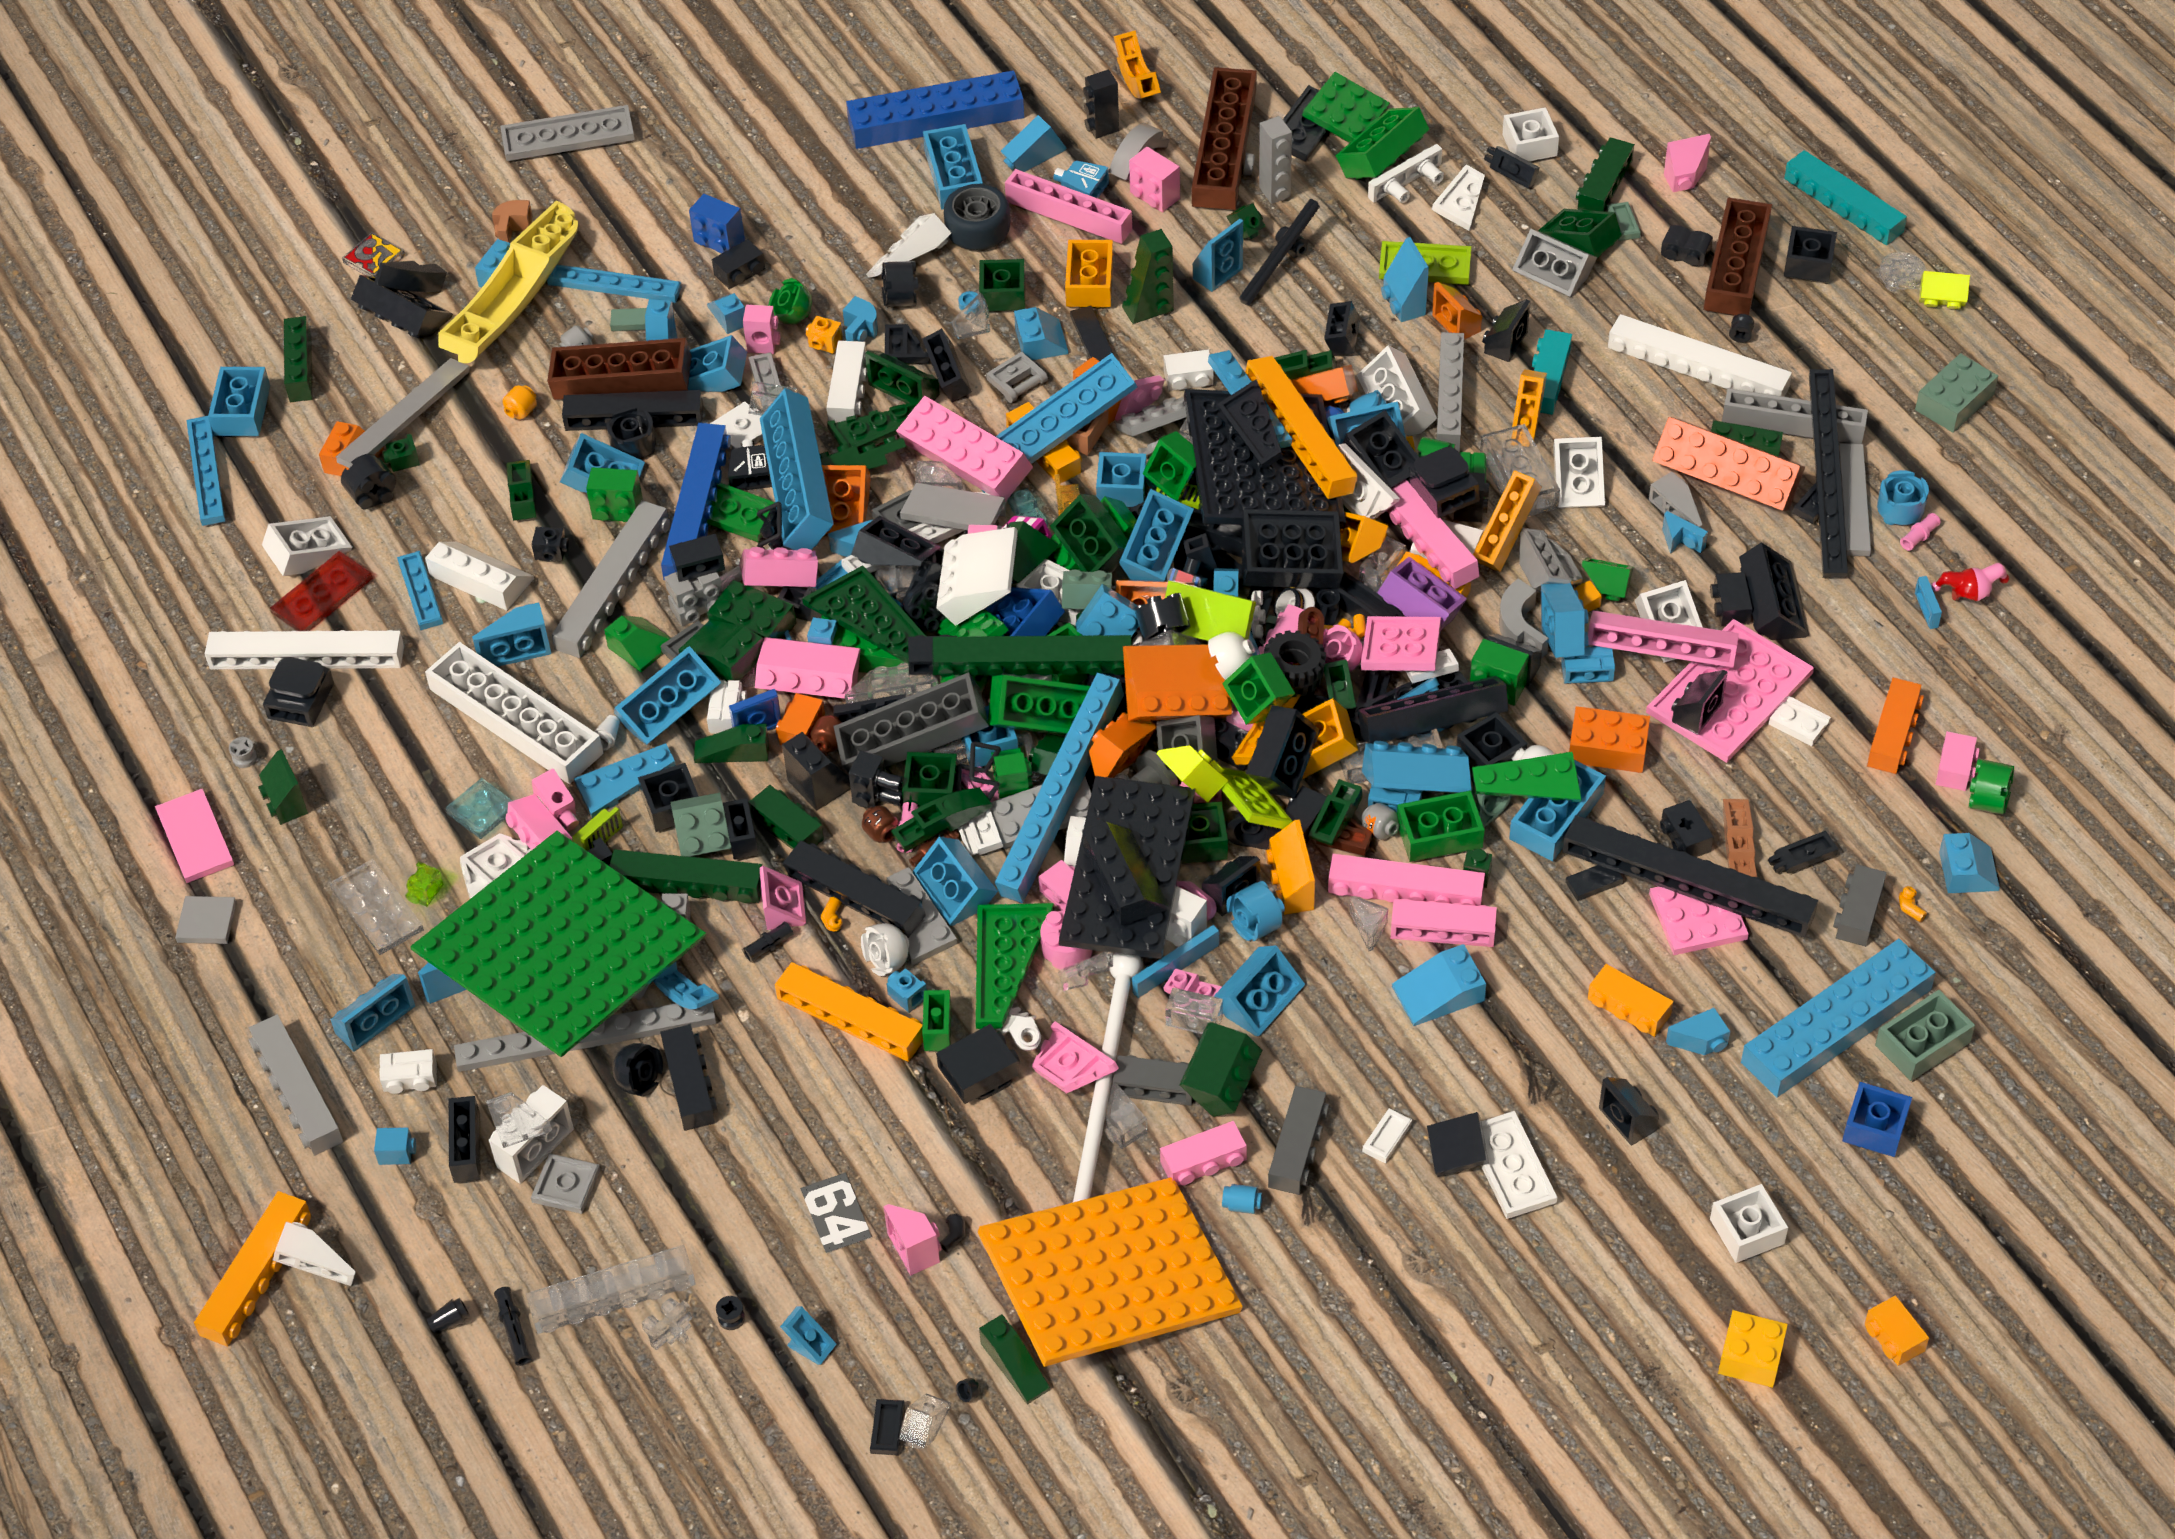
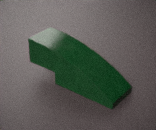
[1274,350,1337,380]
[507,460,536,521]
[1308,779,1363,846]

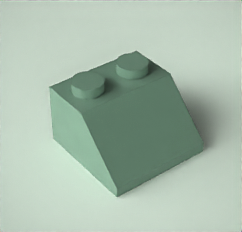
[1062,570,1112,609]

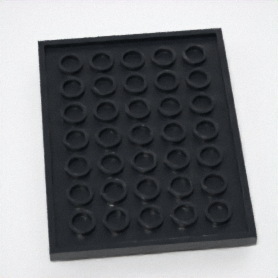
[1184,389,1346,529]

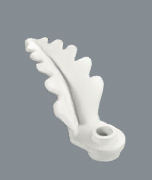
[995,1005,1041,1051]

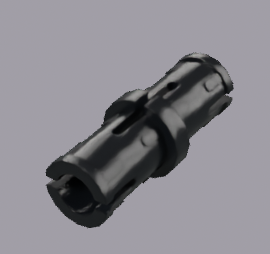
[742,921,794,962]

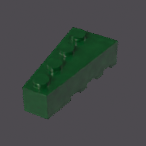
[1122,229,1174,324]

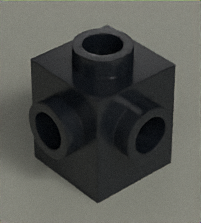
[531,527,569,562]

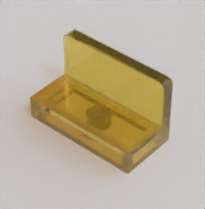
[1054,474,1079,517]

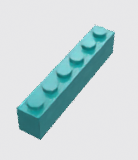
[1784,150,1907,246]

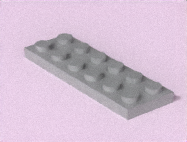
[500,105,635,161]

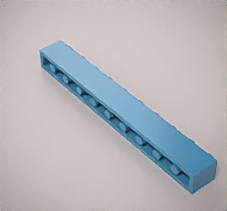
[995,673,1124,903]

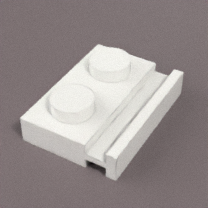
[1769,696,1831,746]
[958,809,1003,856]

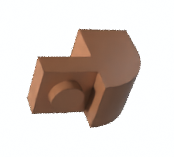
[492,200,533,243]

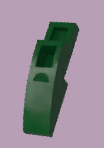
[819,435,906,469]
[891,787,993,853]

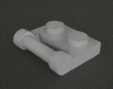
[986,352,1048,403]

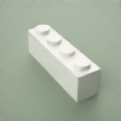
[827,341,867,423]

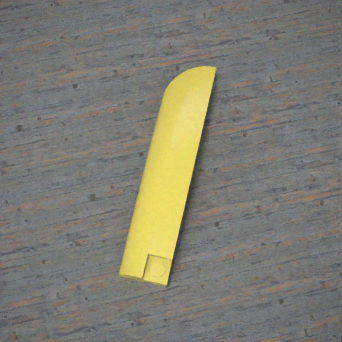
[438,201,578,363]

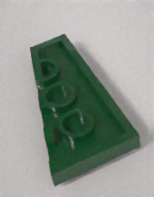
[827,401,919,452]

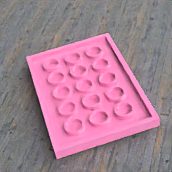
[1646,619,1814,763]

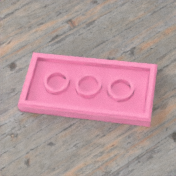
[155,789,234,883]

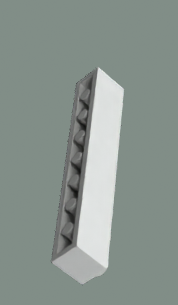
[1608,314,1792,397]
[205,630,404,669]

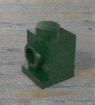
[382,434,420,472]
[1463,849,1492,888]

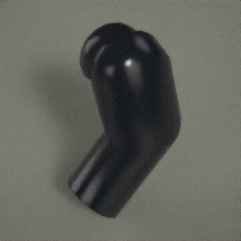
[940,1213,966,1253]

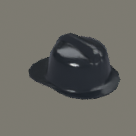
[1226,813,1282,850]

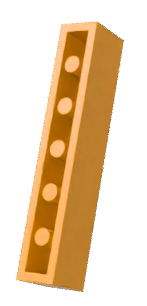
[775,962,923,1062]
[194,1191,311,1347]

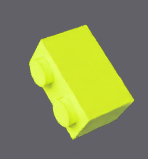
[1919,271,1970,309]

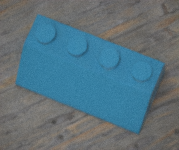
[1119,489,1194,581]
[614,646,721,745]
[1362,741,1471,793]

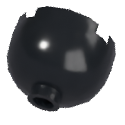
[612,1043,663,1097]

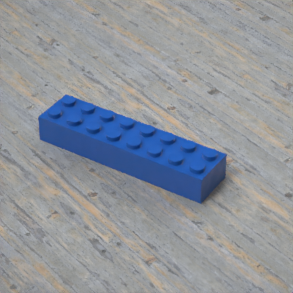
[846,71,1024,149]

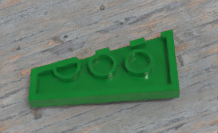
[1472,752,1581,802]

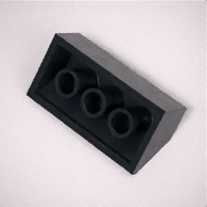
[351,275,453,338]
[1739,542,1809,640]
[1082,822,1169,925]

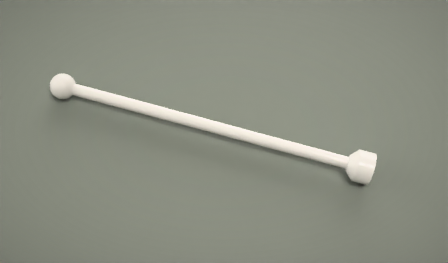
[1073,953,1143,1202]

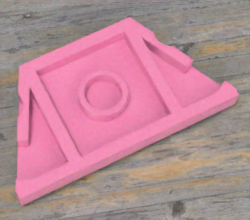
[1032,1021,1119,1094]

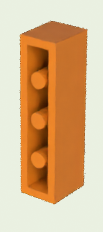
[1867,677,1924,774]

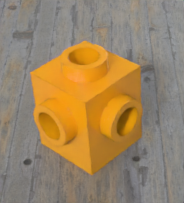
[806,316,843,354]

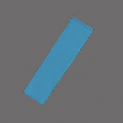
[397,551,443,631]
[1132,925,1219,998]

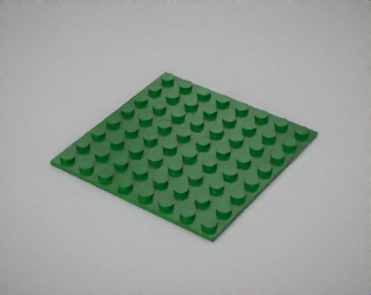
[410,831,706,1057]

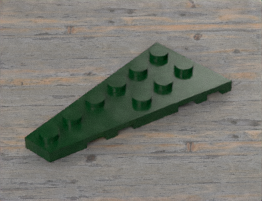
[802,565,926,664]

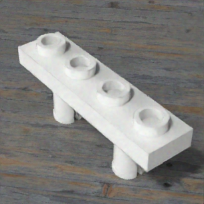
[1368,144,1444,203]

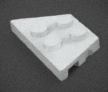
[1337,444,1400,520]
[460,833,531,899]

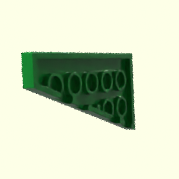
[975,903,1054,1029]

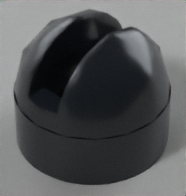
[956,1378,981,1402]

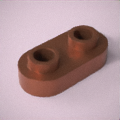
[1298,607,1324,645]

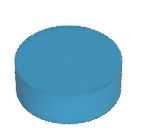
[958,291,980,313]

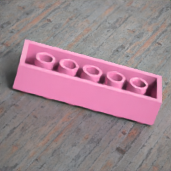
[896,396,1033,502]

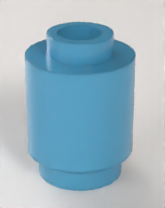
[1222,1184,1262,1214]

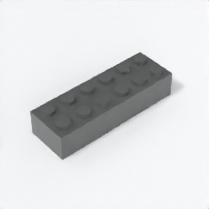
[834,673,989,774]

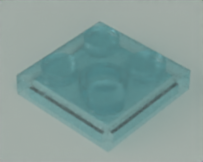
[446,778,512,839]

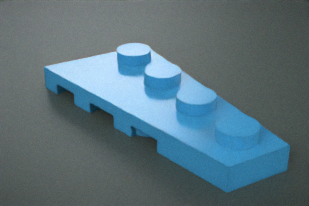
[574,743,676,819]

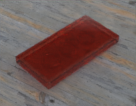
[270,551,373,631]

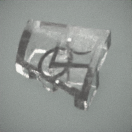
[1058,952,1113,991]

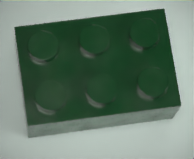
[1050,494,1128,573]
[707,580,797,641]

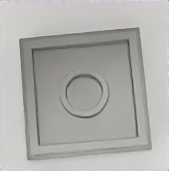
[175,896,237,944]
[531,1153,601,1214]

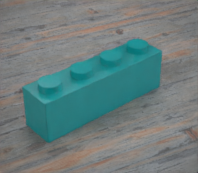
[1532,329,1572,415]

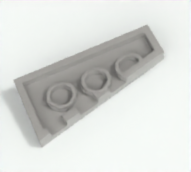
[886,867,957,966]

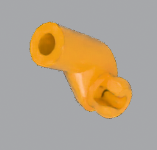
[1349,614,1366,639]
[1899,886,1927,923]

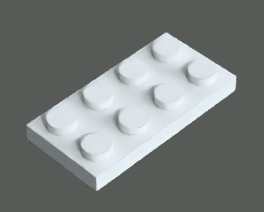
[1481,1111,1557,1219]

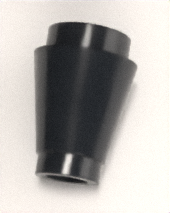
[427,1297,470,1333]

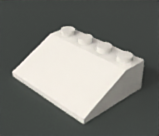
[936,527,1018,626]

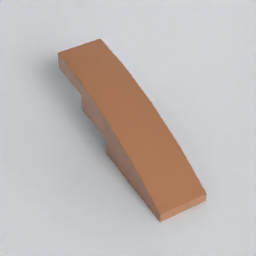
[1723,799,1757,877]

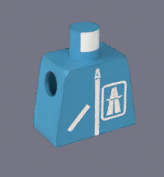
[1053,161,1109,198]

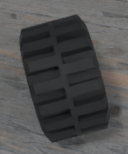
[1264,630,1326,697]

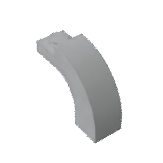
[1109,123,1170,180]
[1499,578,1549,659]

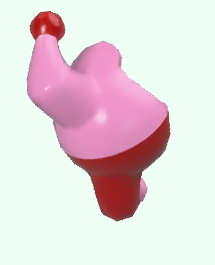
[1931,563,2010,601]

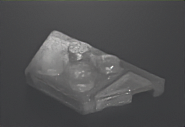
[845,662,938,704]

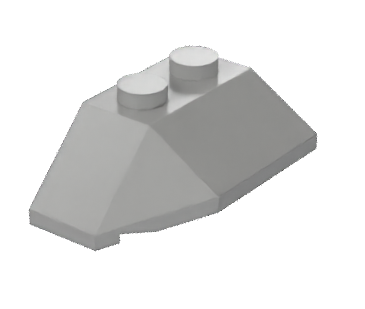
[1519,528,1583,592]

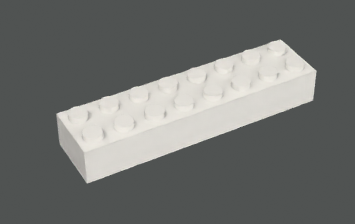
[425,642,604,785]

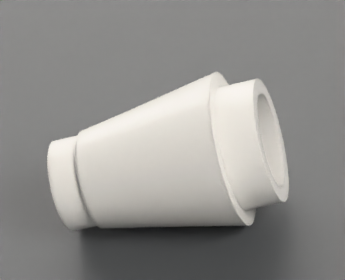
[594,715,620,750]

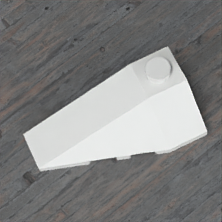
[866,213,951,278]

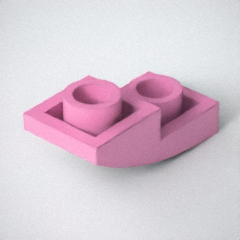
[1164,969,1222,1012]

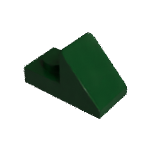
[1324,659,1357,711]

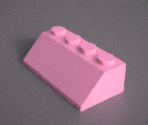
[755,637,861,699]

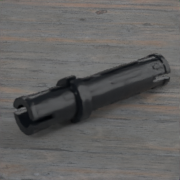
[494,1287,532,1366]

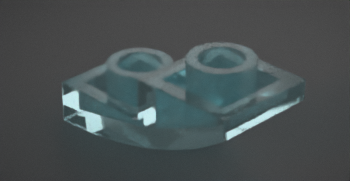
[1007,488,1048,527]

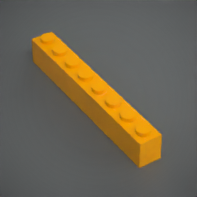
[1245,356,1357,499]

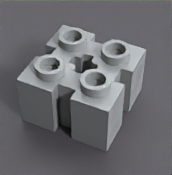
[664,572,722,627]

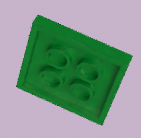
[1302,72,1390,143]

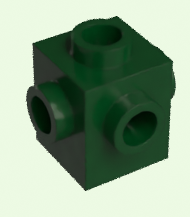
[1226,203,1265,240]

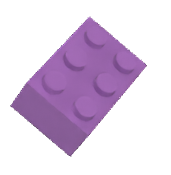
[1377,557,1467,631]

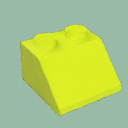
[1156,745,1228,802]

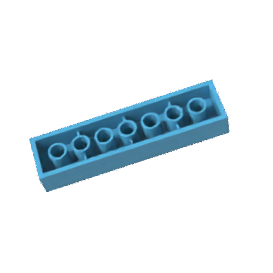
[760,388,833,550]
[1741,939,1936,1098]

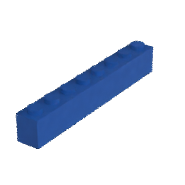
[661,423,731,580]

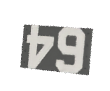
[800,1172,872,1253]

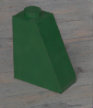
[1007,521,1058,584]

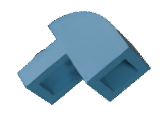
[843,296,878,342]

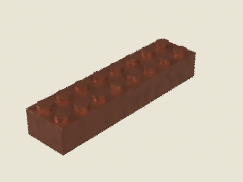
[1192,67,1257,210]

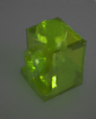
[405,861,444,907]

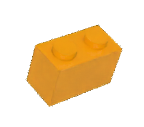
[1865,1295,1929,1366]

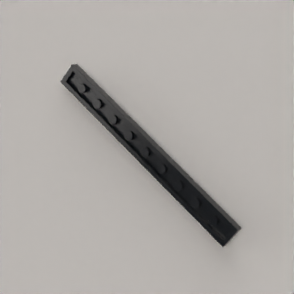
[1809,369,1848,578]

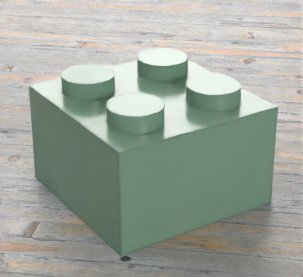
[671,793,731,857]

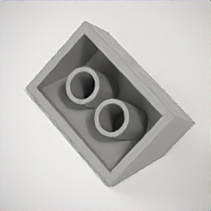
[1512,229,1597,297]

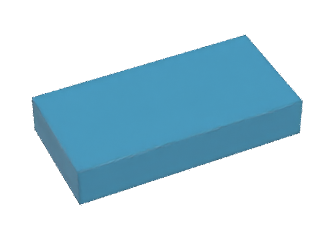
[1915,576,1942,629]

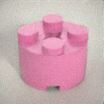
[1041,910,1093,970]

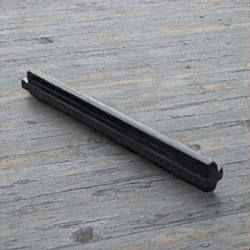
[1239,199,1320,306]

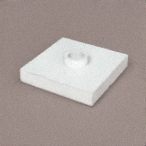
[710,402,763,449]

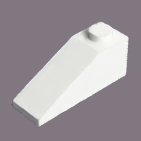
[273,1222,356,1286]

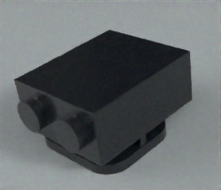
[1409,447,1480,518]
[263,657,334,727]
[936,1024,1020,1104]

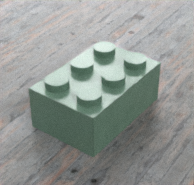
[1915,353,1998,433]
[1875,990,1975,1081]

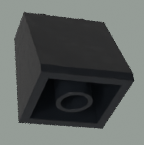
[782,732,851,811]

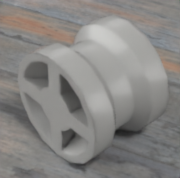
[229,737,257,768]

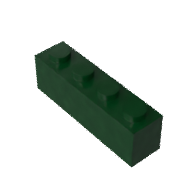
[1575,137,1635,212]
[284,316,312,403]

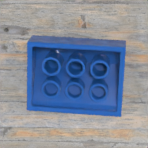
[984,587,1065,636]

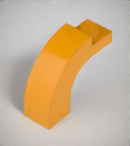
[1113,30,1161,99]

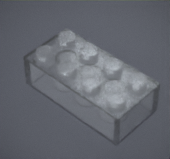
[1480,424,1560,517]

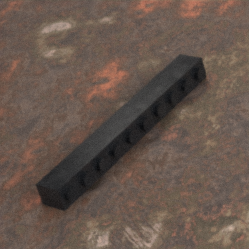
[1563,815,1818,938]

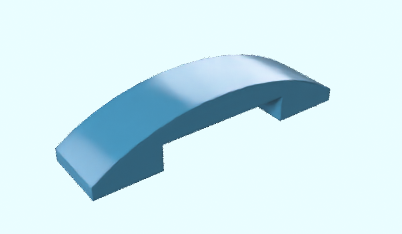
[653,962,719,1009]

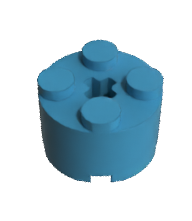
[1877,470,1929,525]
[1226,881,1285,941]

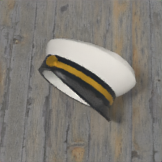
[1274,587,1315,617]

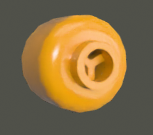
[502,385,537,419]

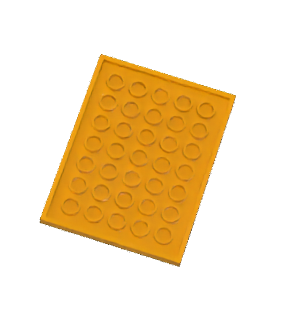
[978,1177,1243,1367]

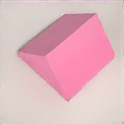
[760,866,806,930]

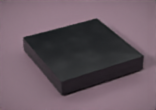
[1427,1112,1489,1177]

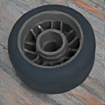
[943,184,1011,250]

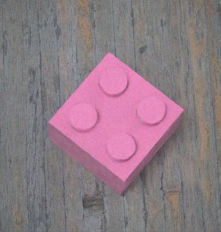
[1129,147,1180,213]

